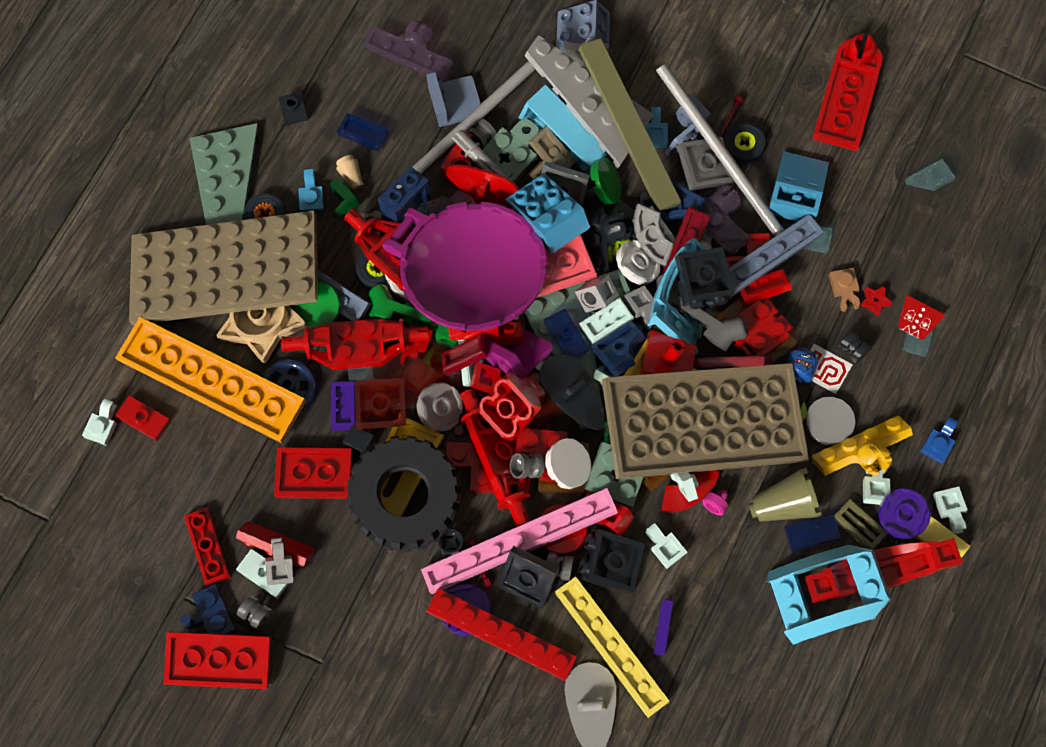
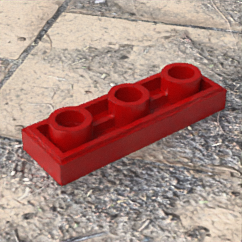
[184,507,231,586]
[236,521,316,566]

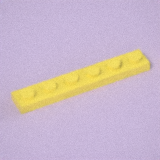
[555,577,670,718]

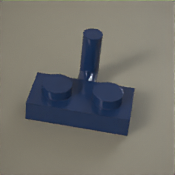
[180,584,236,634]

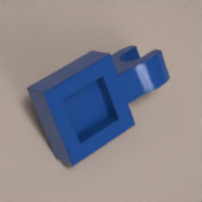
[920,417,958,464]

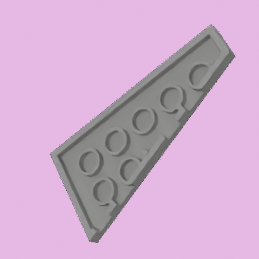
[525,35,654,169]

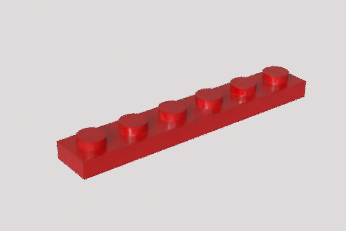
[426,588,576,681]

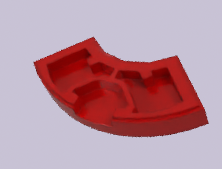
[661,470,720,512]

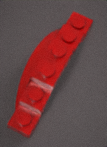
[805,538,963,603]

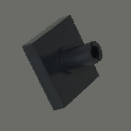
[497,545,559,609]

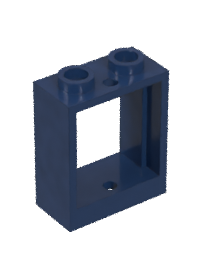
[378,166,432,225]

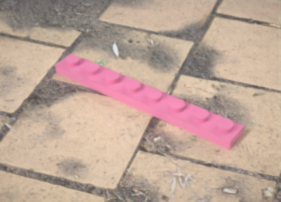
[421,488,618,594]

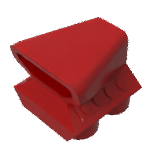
[479,372,545,441]

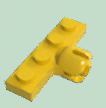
[812,415,913,476]

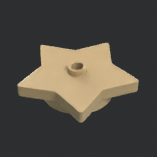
[217,306,307,363]

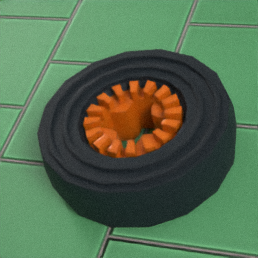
[244,194,286,220]

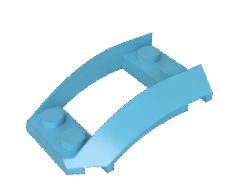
[647,238,707,355]
[767,545,891,645]

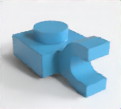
[645,107,668,148]
[298,169,324,212]

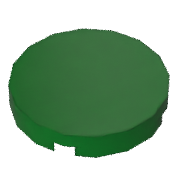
[590,157,622,205]
[294,281,342,328]

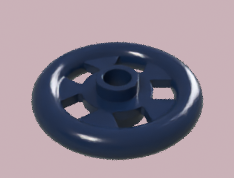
[262,359,317,411]

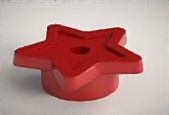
[861,287,892,316]

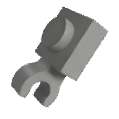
[265,537,293,586]

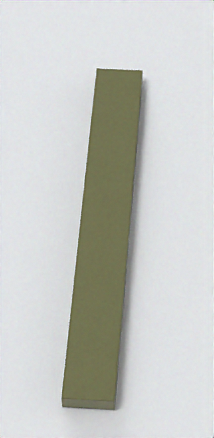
[578,38,681,212]

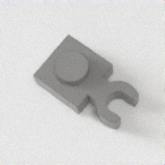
[623,285,653,330]

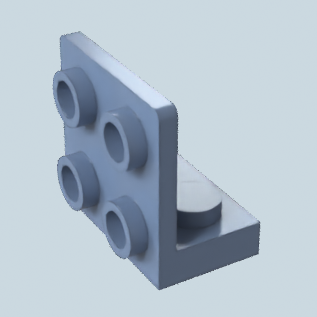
[556,0,610,52]
[426,72,480,127]
[665,93,711,156]

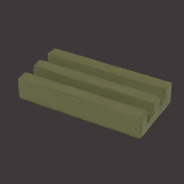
[833,499,888,550]

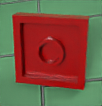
[639,330,697,375]

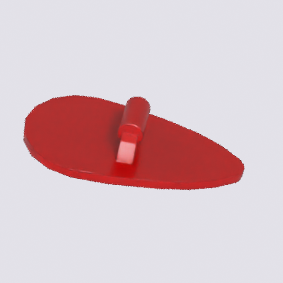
[445,165,520,210]

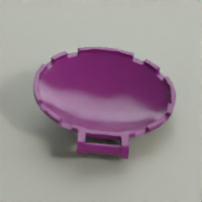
[382,202,547,331]

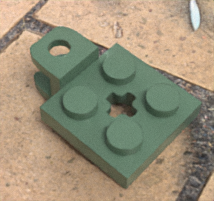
[472,118,539,183]
[585,442,643,507]

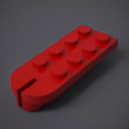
[812,33,882,151]

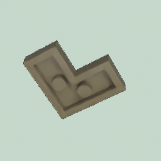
[527,126,576,181]

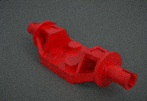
[344,209,411,290]
[281,318,429,370]
[460,389,531,528]

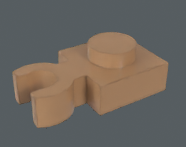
[829,268,860,312]

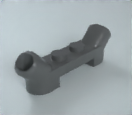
[656,274,748,351]

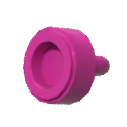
[702,490,728,515]

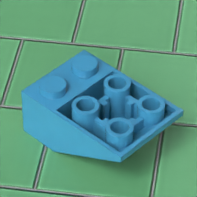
[769,151,829,221]
[506,173,590,254]

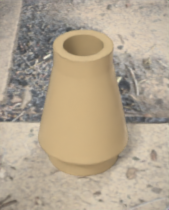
[336,155,364,191]

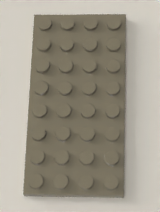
[129,211,318,325]
[602,363,809,479]

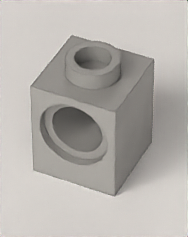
[575,275,619,312]

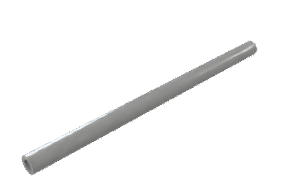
[396,61,536,189]
[656,63,785,237]

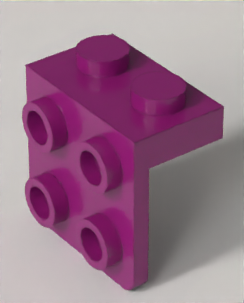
[485,330,554,379]

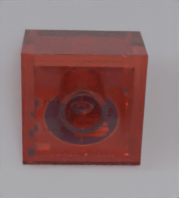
[355,378,407,429]

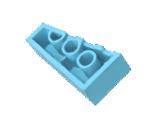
[519,85,609,175]

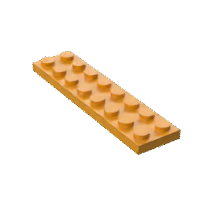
[115,317,306,443]

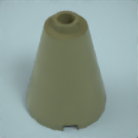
[749,468,822,522]

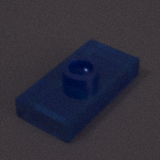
[337,113,389,152]
[544,309,590,358]
[784,514,841,552]

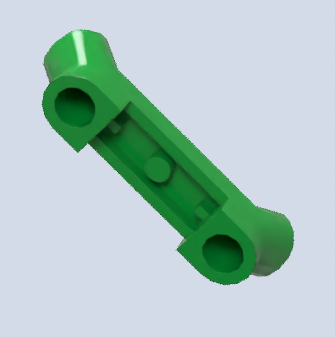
[369,284,459,348]

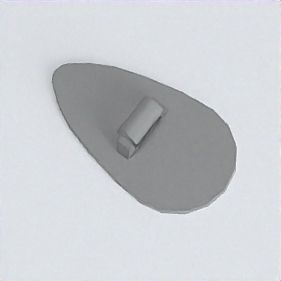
[565,662,616,747]

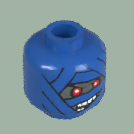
[785,347,819,385]

